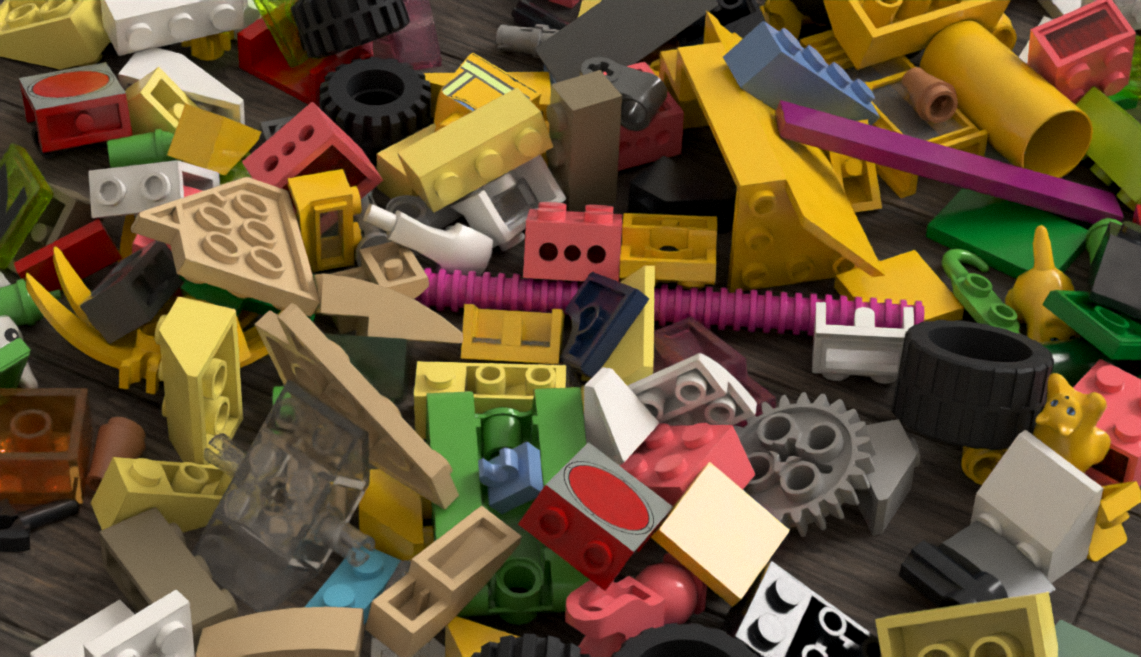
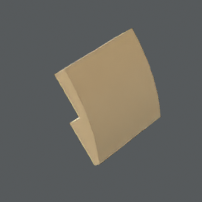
[331,242,429,334]

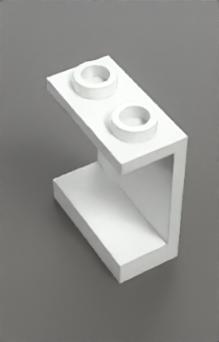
[89,160,220,219]

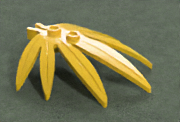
[26,215,283,394]

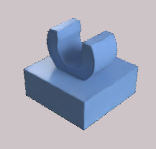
[478,442,543,514]

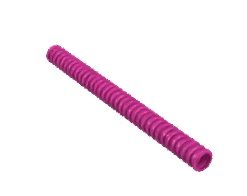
[414,268,925,336]

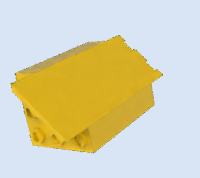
[659,10,885,293]

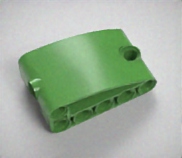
[426,387,590,625]

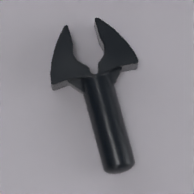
[0,495,80,552]

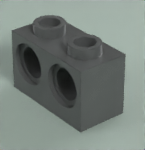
[80,240,184,344]

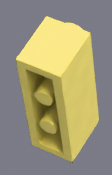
[397,88,553,213]

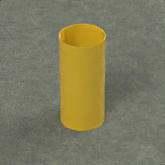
[920,20,1093,178]

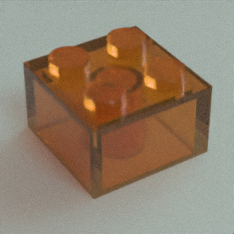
[0,388,93,504]

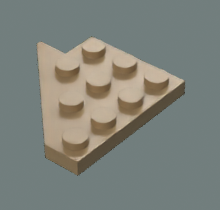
[131,177,320,317]
[255,303,459,510]

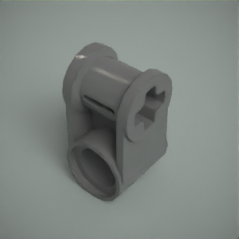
[580,57,667,131]

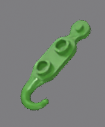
[941,249,1029,338]

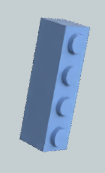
[723,21,880,125]

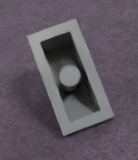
[854,419,920,536]

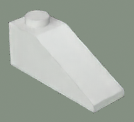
[118,48,245,125]

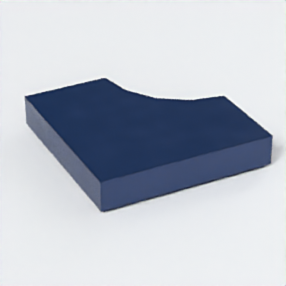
[559,272,649,378]

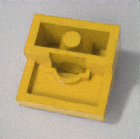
[619,213,717,290]

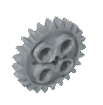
[733,392,876,539]

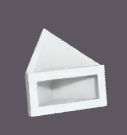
[584,367,659,465]

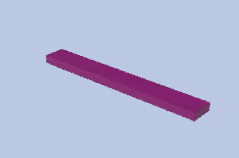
[774,100,1124,224]

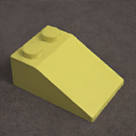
[0,0,111,70]

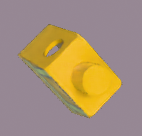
[434,53,541,132]

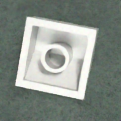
[970,430,1103,583]

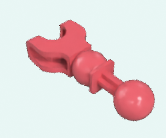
[565,552,707,657]

